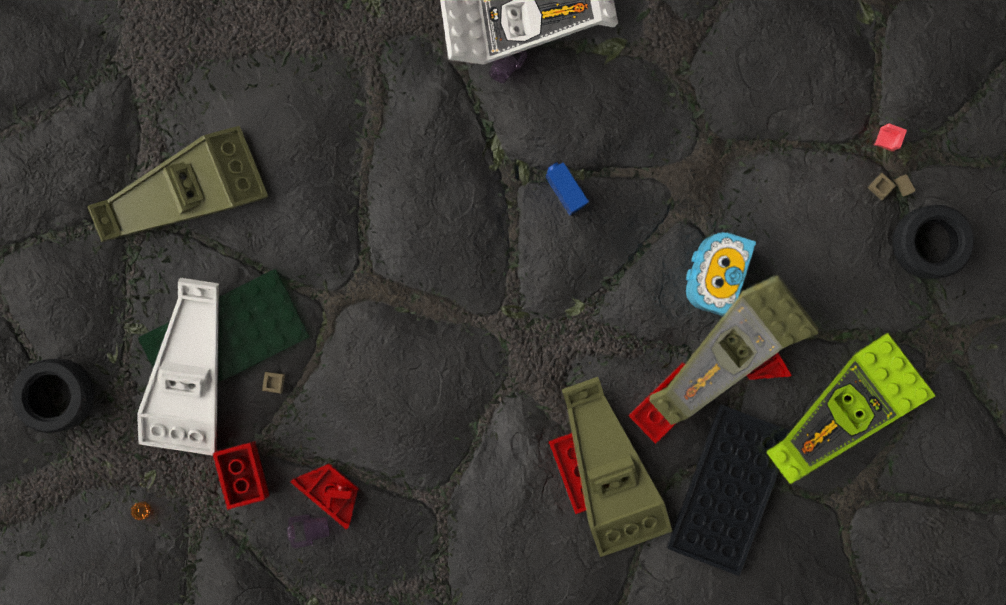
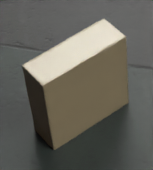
[868,173,897,200]
[894,174,915,196]
[262,372,285,393]

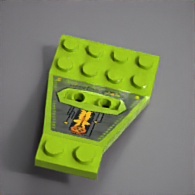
[767,333,935,484]

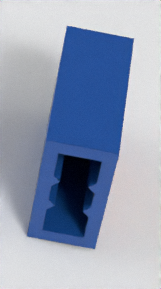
[545,162,588,216]

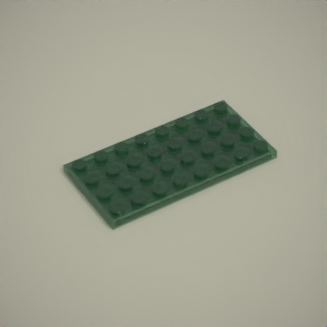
[138,269,310,385]

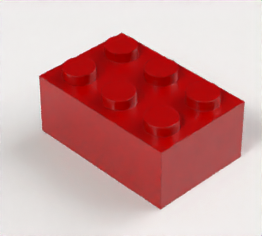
[212,441,270,510]

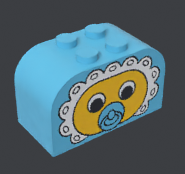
[686,233,756,316]

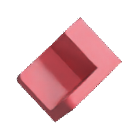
[875,124,907,151]

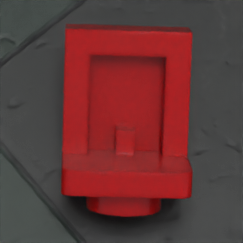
[323,484,353,509]

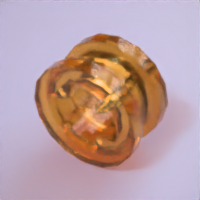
[131,501,151,520]

